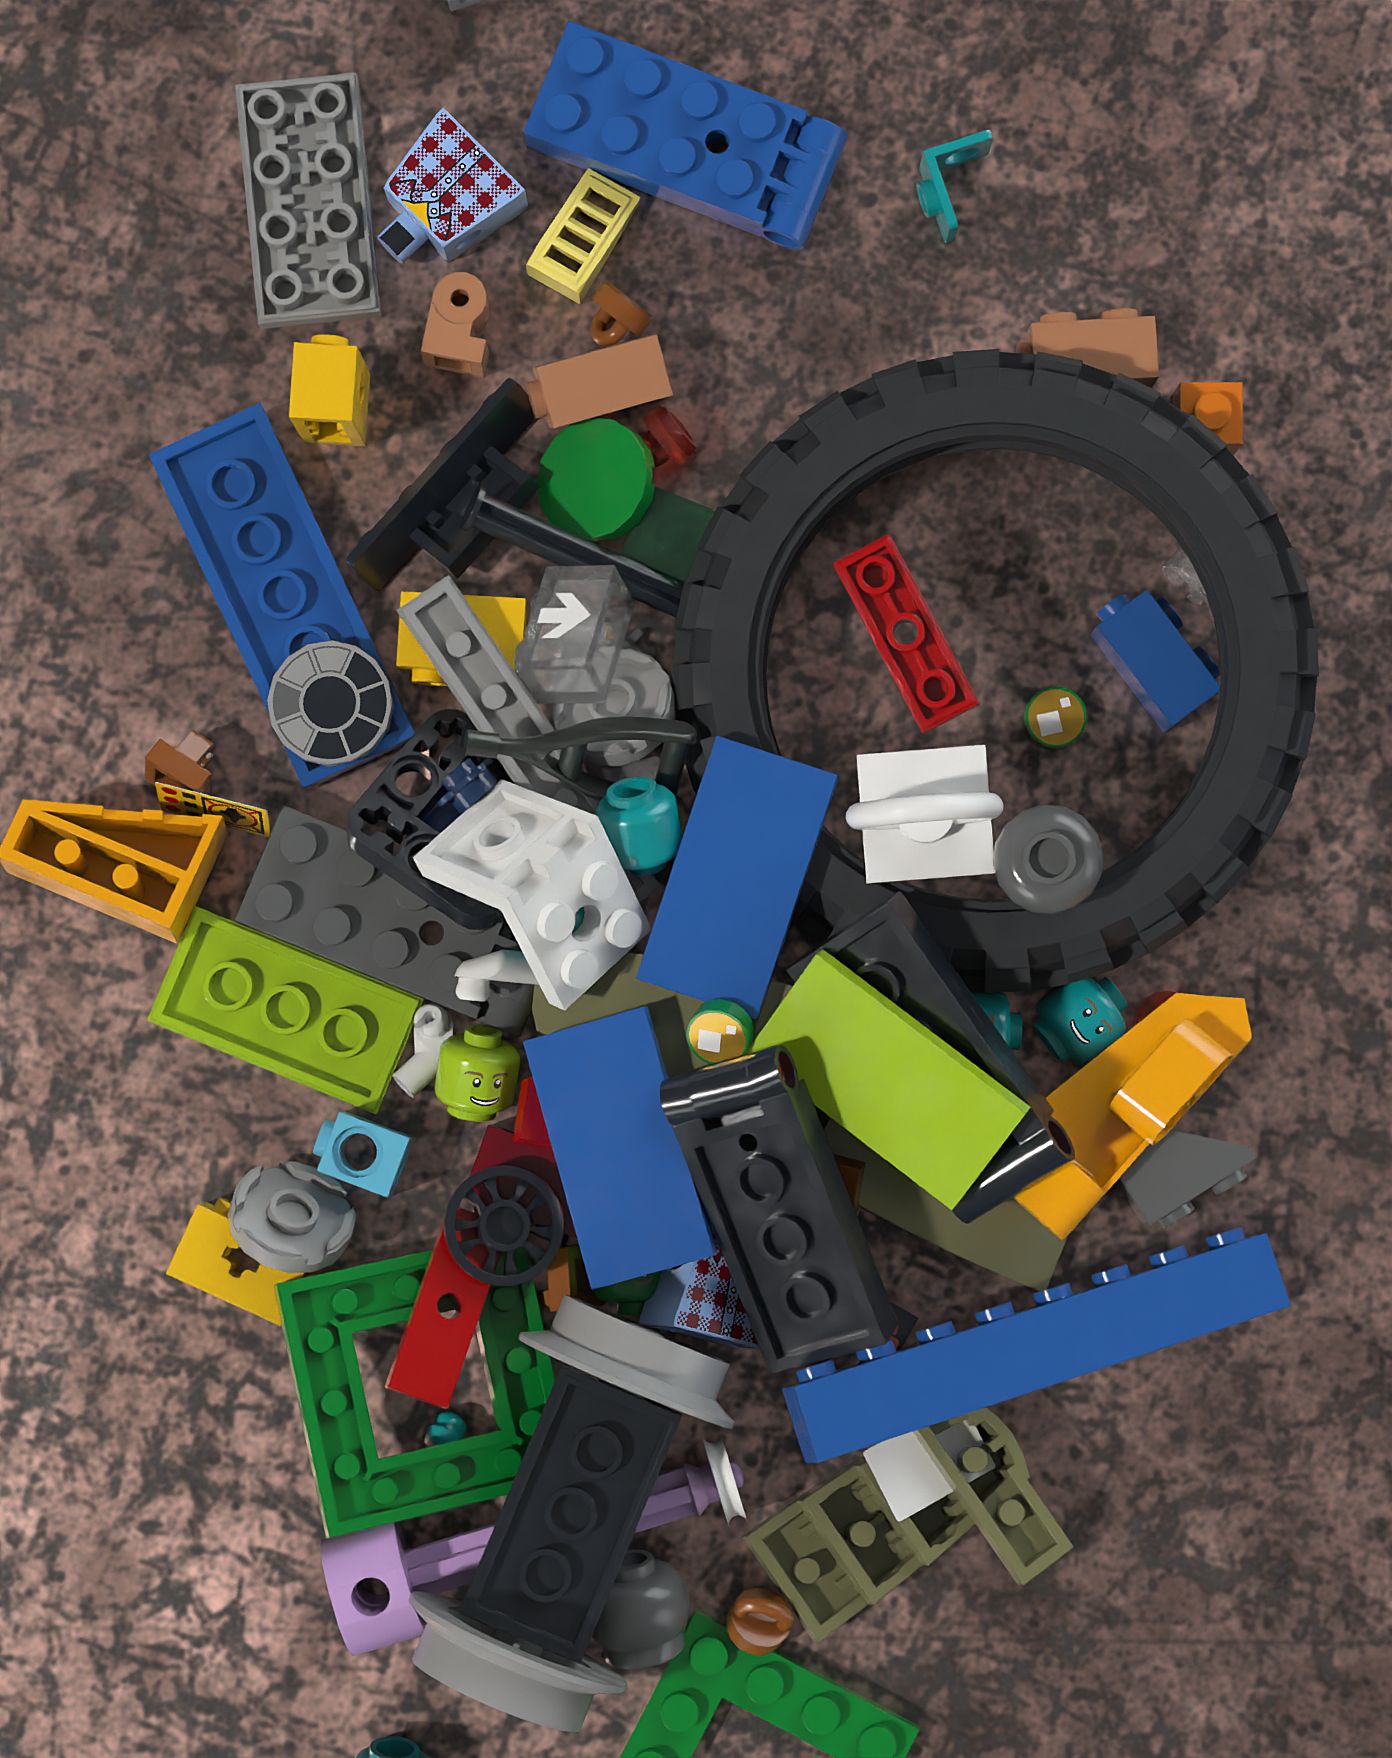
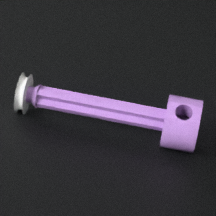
[320,1432,747,1656]

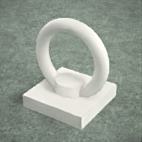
[846,745,1003,884]

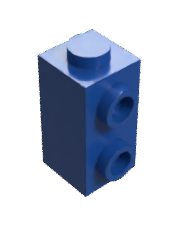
[1091,590,1220,733]

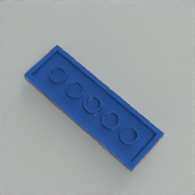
[148,402,416,790]

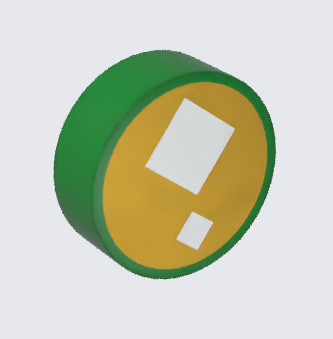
[1023,686,1087,750]
[686,999,754,1065]

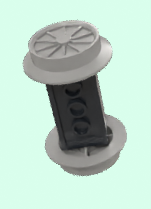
[409,1294,735,1732]

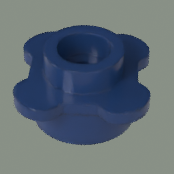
[437,758,499,814]

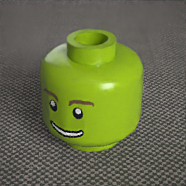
[435,1024,520,1122]

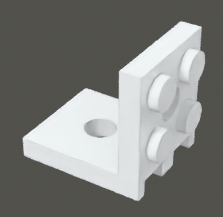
[413,779,652,1010]

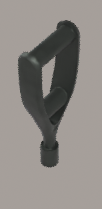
[463,716,697,807]

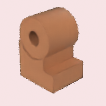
[421,272,489,378]

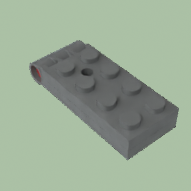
[235,805,534,1037]

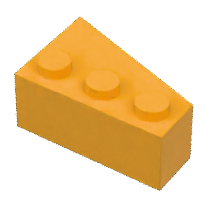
[0,799,229,944]

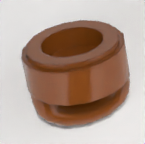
[590,281,652,346]
[726,1587,794,1656]

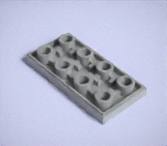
[235,73,382,329]

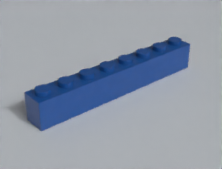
[782,1227,1291,1463]

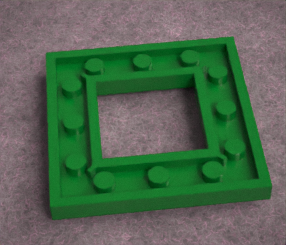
[273,1247,555,1538]
[618,1607,919,1758]

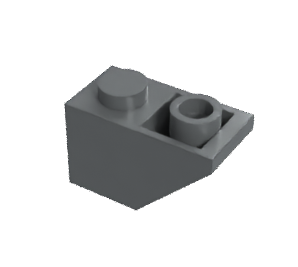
[1116,1129,1256,1228]

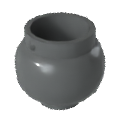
[993,804,1104,915]
[592,1550,690,1669]

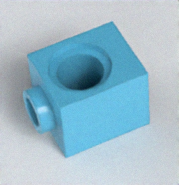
[313,1111,415,1197]

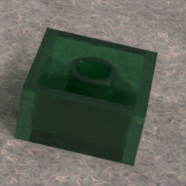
[621,486,715,583]

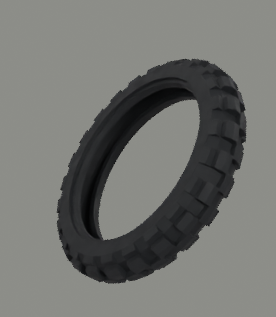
[671,349,1319,993]

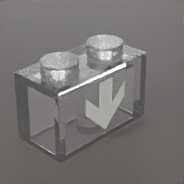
[514,565,635,704]

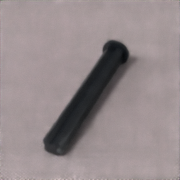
[460,483,684,618]

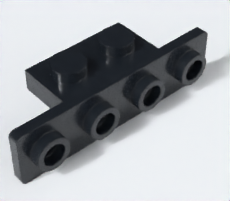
[346,378,540,591]

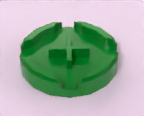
[537,418,655,542]

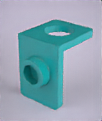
[916,130,993,244]

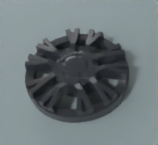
[443,1166,564,1286]

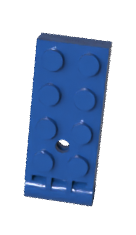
[523,20,848,250]

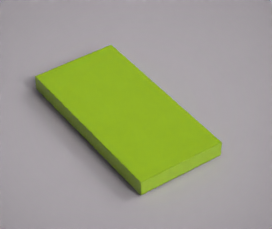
[147,906,425,1115]
[746,949,1031,1210]

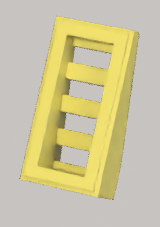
[526,168,641,305]

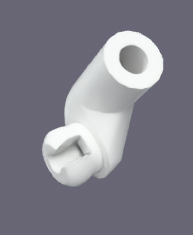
[454,949,539,1002]
[392,1003,454,1098]

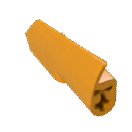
[1013,993,1252,1241]

